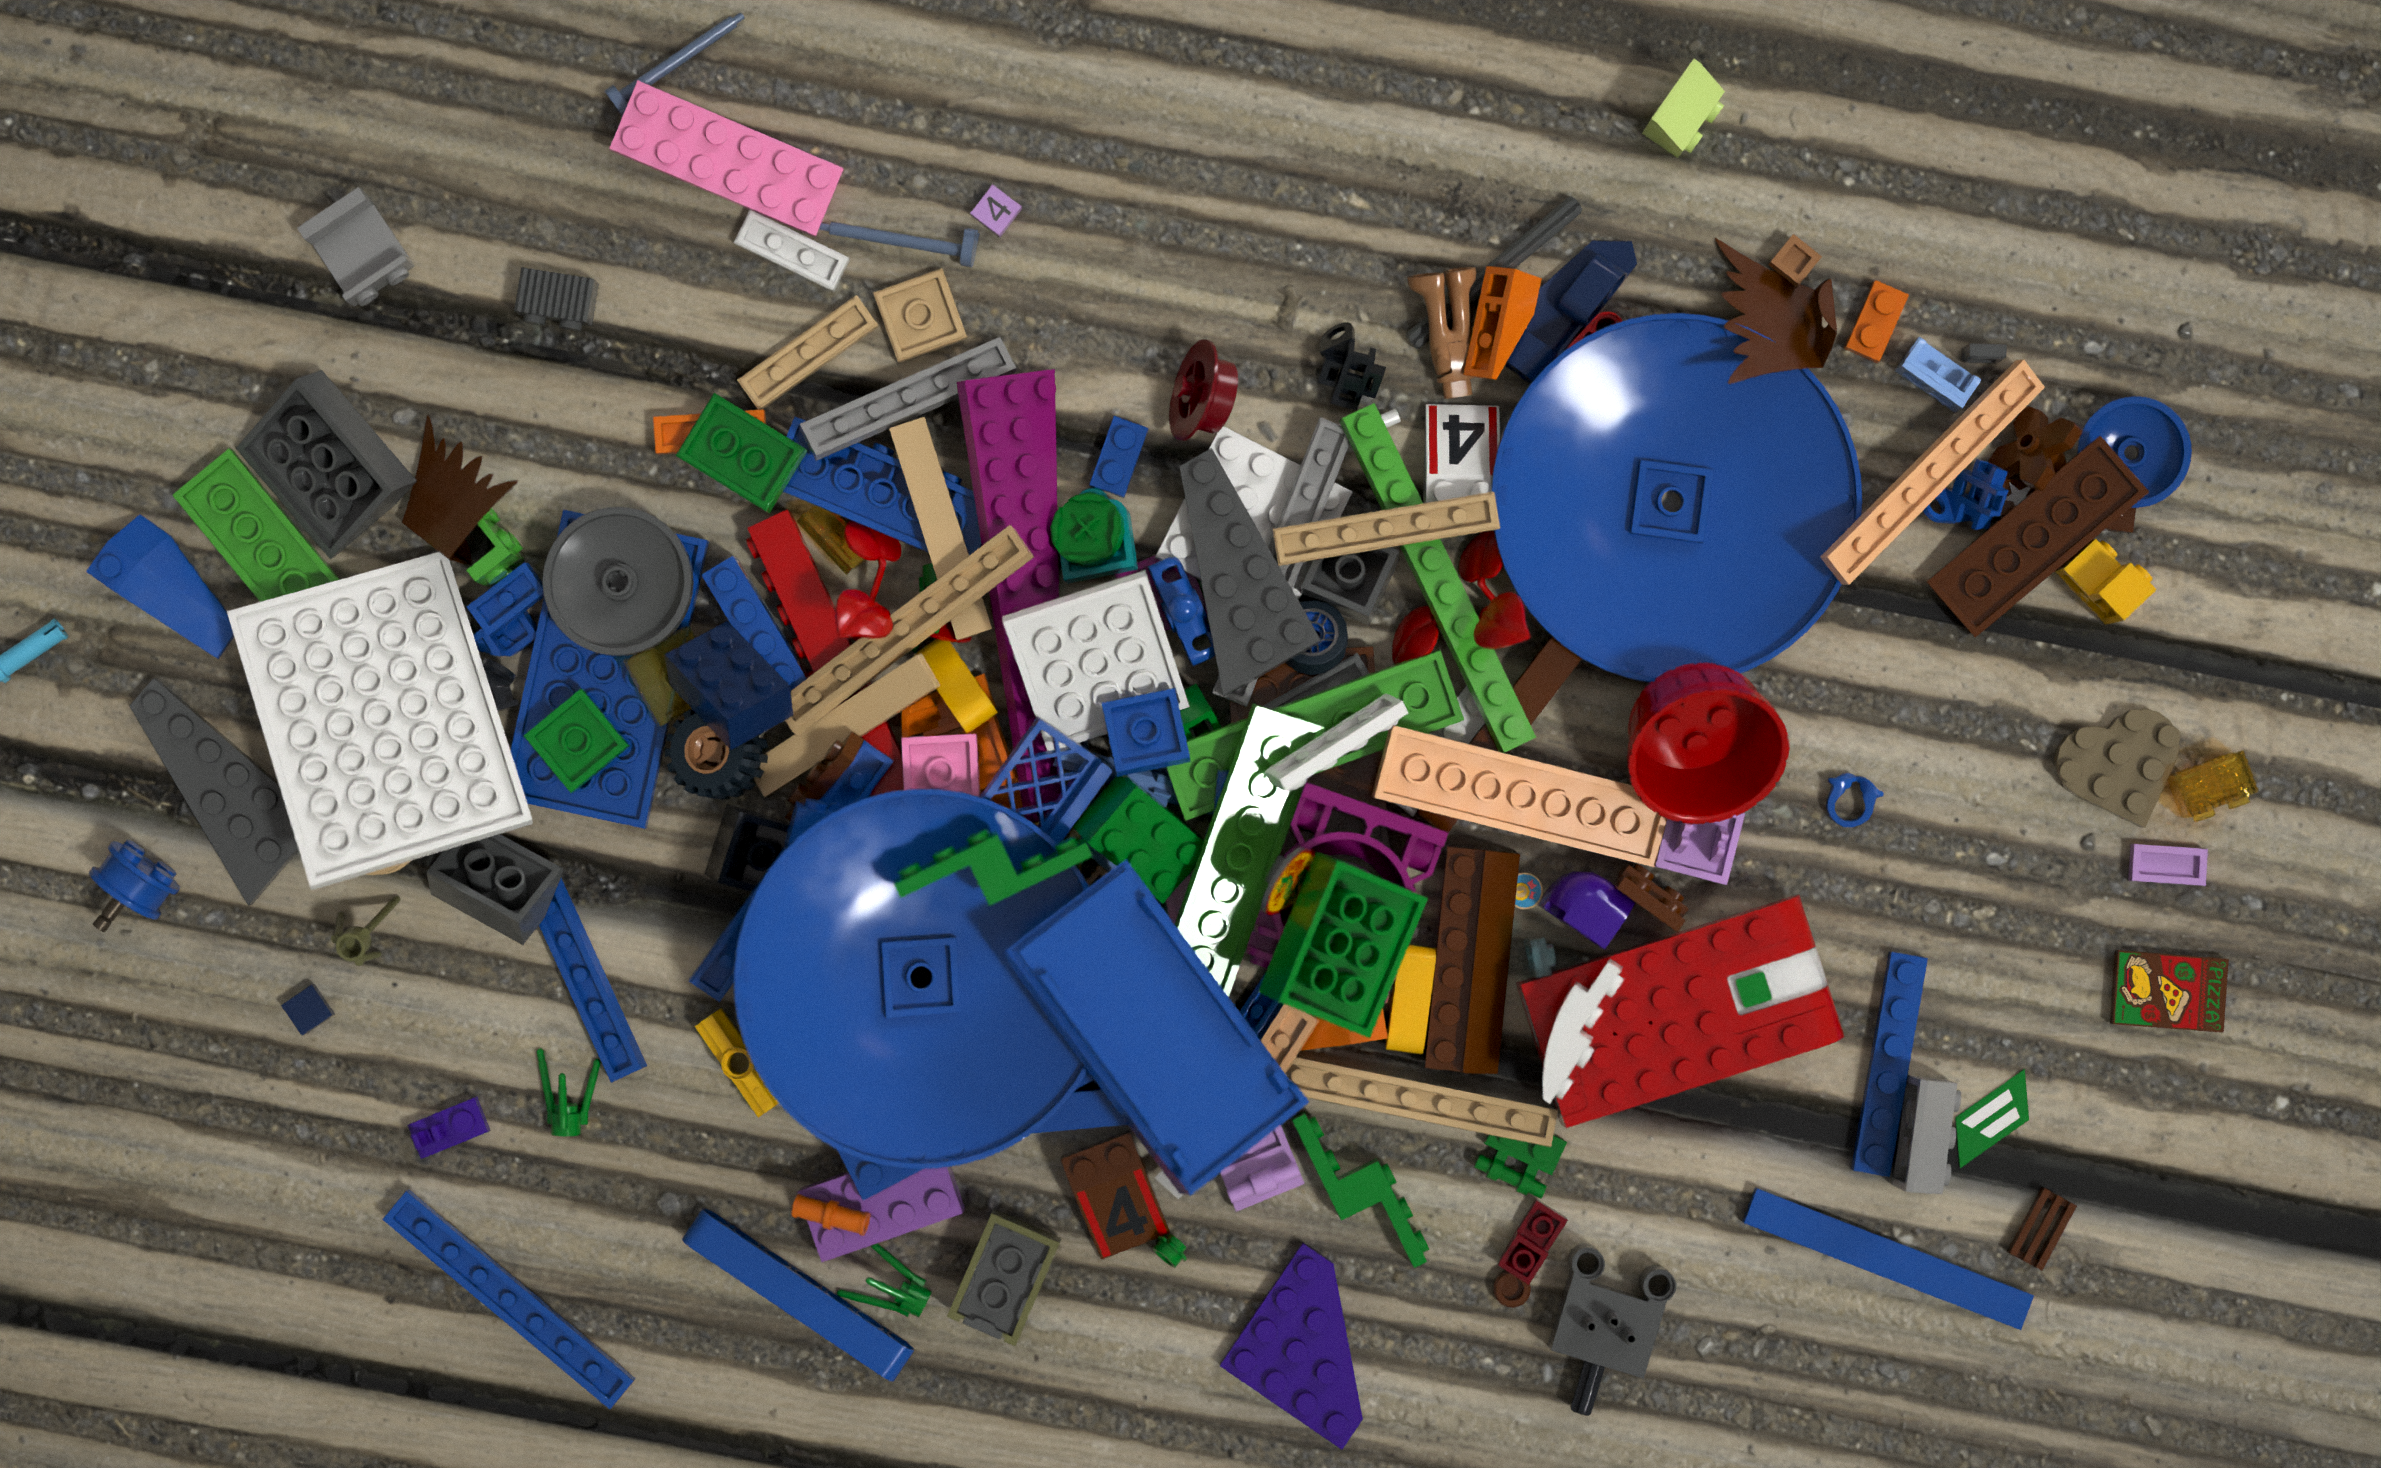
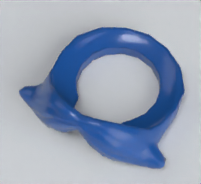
[1826,773,1884,827]

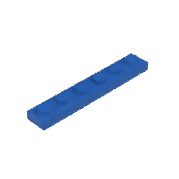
[539,878,647,1083]
[1851,951,1928,1177]

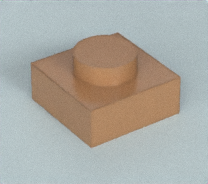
[1768,234,1822,287]

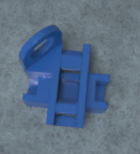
[1923,459,2009,530]

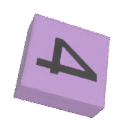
[970,184,1022,237]

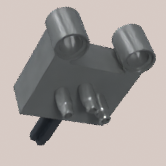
[1547,1243,1677,1416]

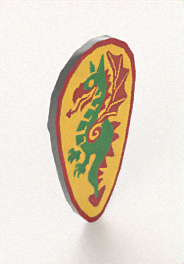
[1262,847,1315,915]

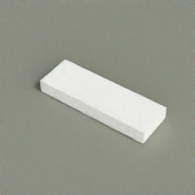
[734,210,850,292]

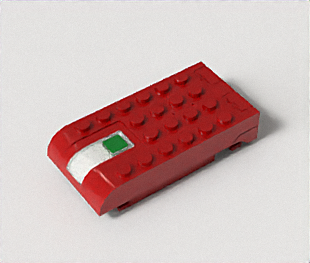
[1516,894,1845,1128]

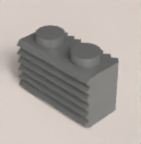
[514,267,599,331]

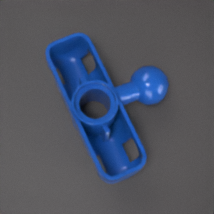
[1148,557,1215,667]

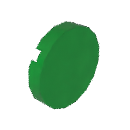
[1050,493,1125,567]

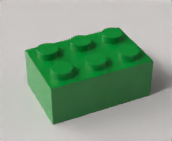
[1073,775,1204,903]

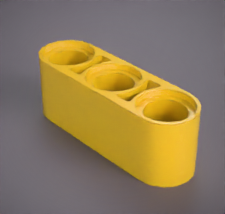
[914,639,998,734]
[1385,945,1437,1055]

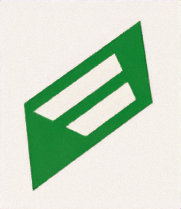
[1955,1069,2029,1168]

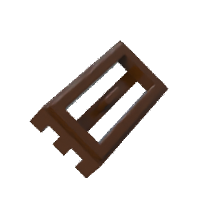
[2007,1187,2077,1271]

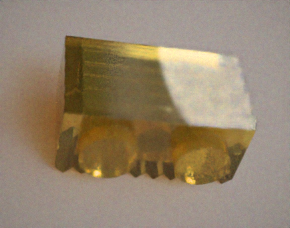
[2167,750,2259,822]

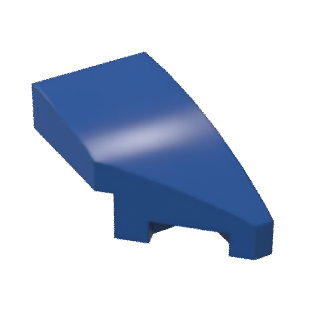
[473,610,537,657]

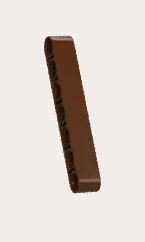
[1416,636,1581,833]

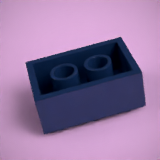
[665,621,794,750]

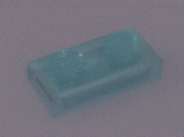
[1524,936,1556,978]

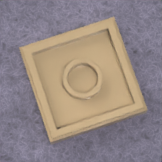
[873,268,968,363]

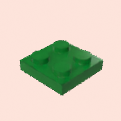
[524,688,630,793]

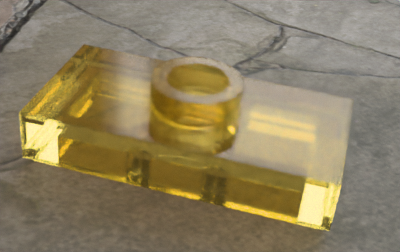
[797,506,867,575]

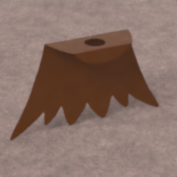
[1715,238,1837,384]
[402,415,518,565]

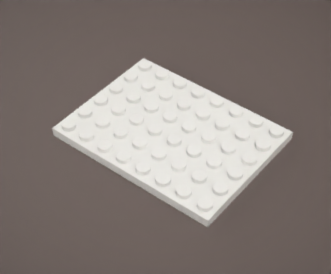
[227,552,533,890]

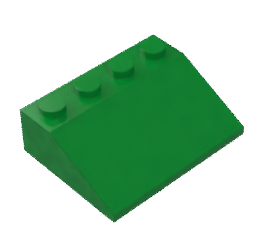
[1258,851,1428,1038]

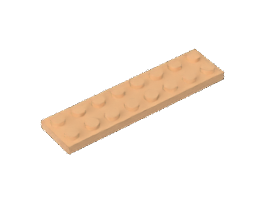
[1372,725,1667,867]

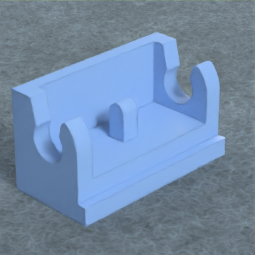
[1895,337,1981,413]

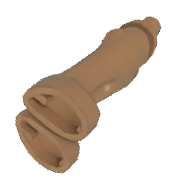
[1407,267,1476,399]

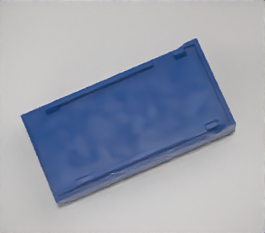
[1005,860,1309,1196]

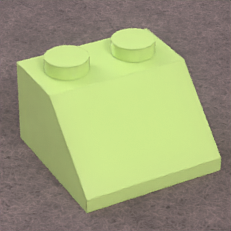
[1642,59,1725,158]

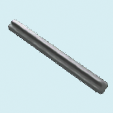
[1406,196,1582,349]

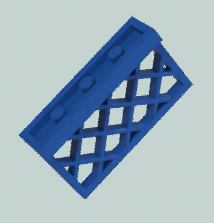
[979,716,1114,844]

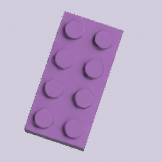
[798,1167,965,1262]

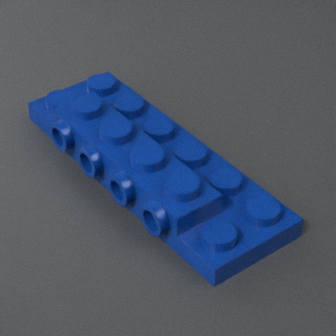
[783,416,982,555]

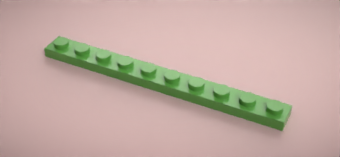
[1339,403,1536,753]

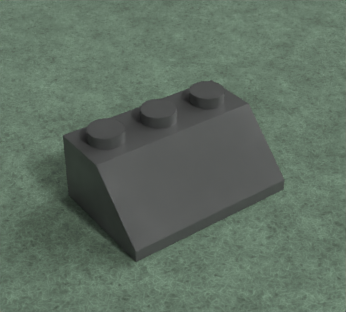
[427,834,563,945]

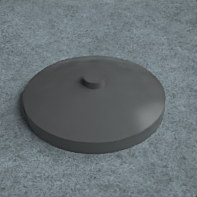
[543,507,694,656]

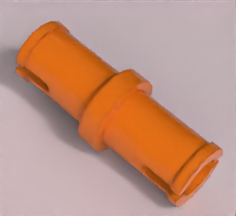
[792,1194,871,1236]

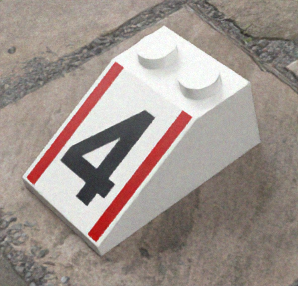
[1423,404,1500,503]

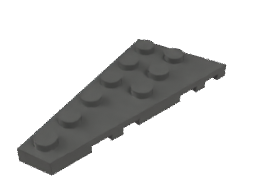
[1179,448,1321,697]
[130,678,299,906]

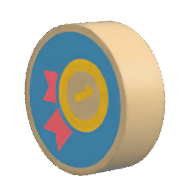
[1515,872,1543,909]

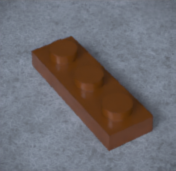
[785,732,864,821]

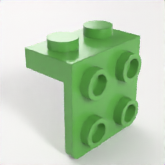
[466,508,525,588]

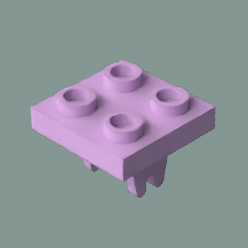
[1655,813,1745,885]

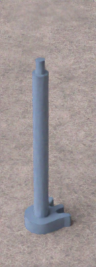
[604,12,745,117]
[819,222,980,267]

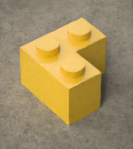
[2055,538,2157,625]

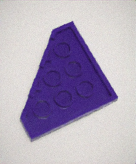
[1219,1242,1363,1450]

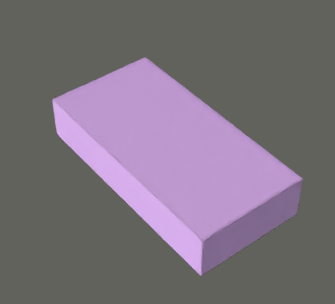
[2128,844,2208,886]

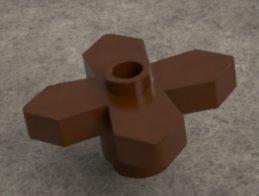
[1988,406,2083,491]

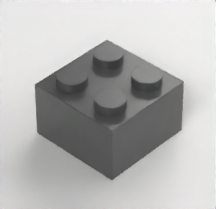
[1301,547,1399,626]

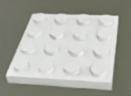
[1155,426,1352,601]
[1002,570,1189,751]

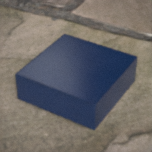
[281,984,335,1036]

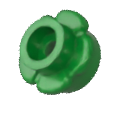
[1153,1234,1187,1268]

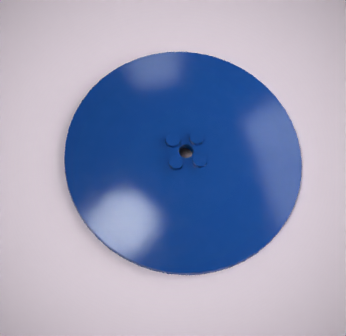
[1491,313,1862,683]
[734,789,1089,1169]

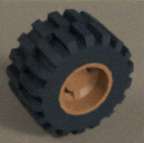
[665,709,768,800]

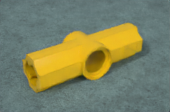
[695,1008,779,1118]

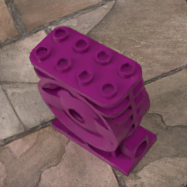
[1245,782,1448,1003]

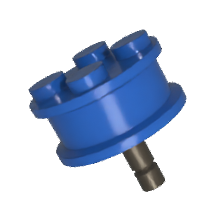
[89,839,180,933]

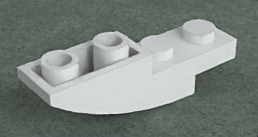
[1543,959,1624,1104]

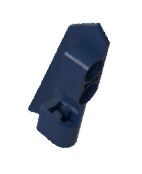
[1505,241,1637,384]

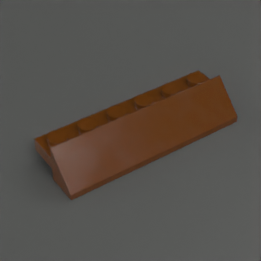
[1424,846,1520,1074]

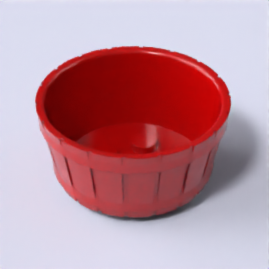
[1627,662,1790,824]

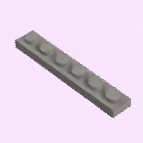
[800,337,1016,461]

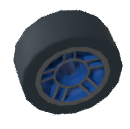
[1285,600,1348,675]

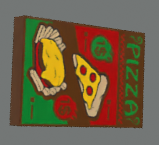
[2110,950,2229,1033]

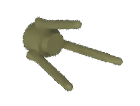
[331,896,401,966]

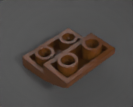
[1615,864,1689,933]

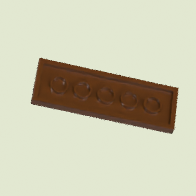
[1926,436,2149,638]

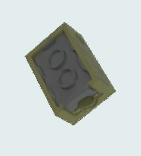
[947,1209,1061,1346]

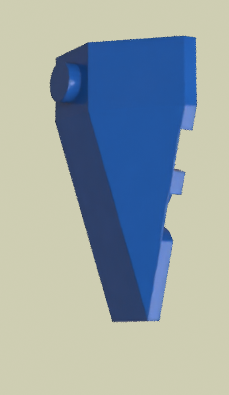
[86,514,234,659]

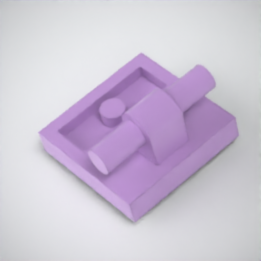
[1220,1125,1305,1212]

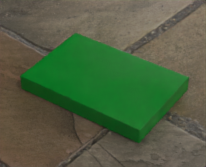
[675,393,808,513]

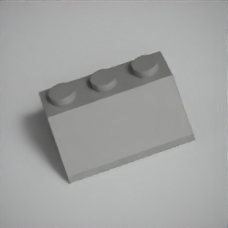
[1891,1075,1961,1194]

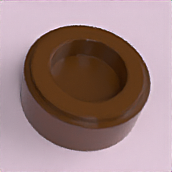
[1493,1270,1531,1308]

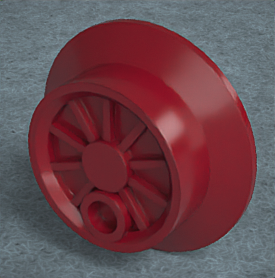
[1169,339,1238,441]

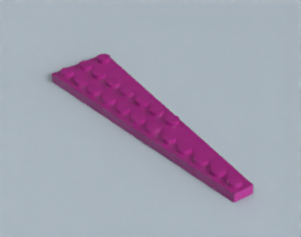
[956,369,1061,822]

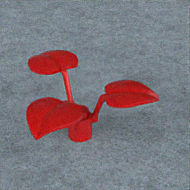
[835,520,972,643]
[1392,530,1530,665]

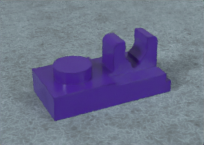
[407,1097,491,1159]

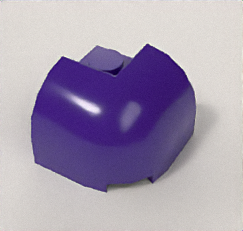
[1537,871,1635,949]

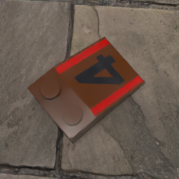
[1061,1129,1171,1260]

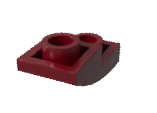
[1497,1198,1568,1285]

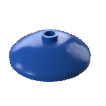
[2077,396,2192,508]

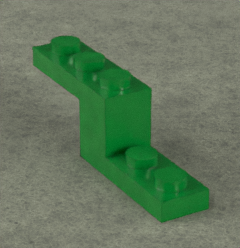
[894,829,1092,906]
[1291,1111,1430,1268]

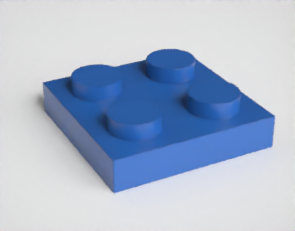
[1102,688,1190,777]

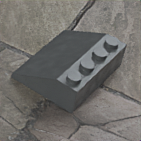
[236,370,417,559]

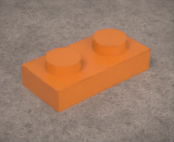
[1844,280,1909,363]

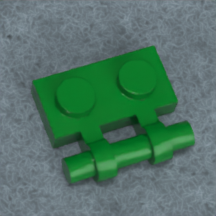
[1474,1135,1567,1199]

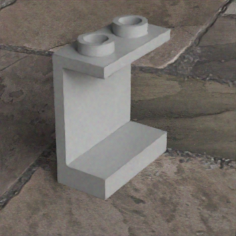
[297,187,415,306]

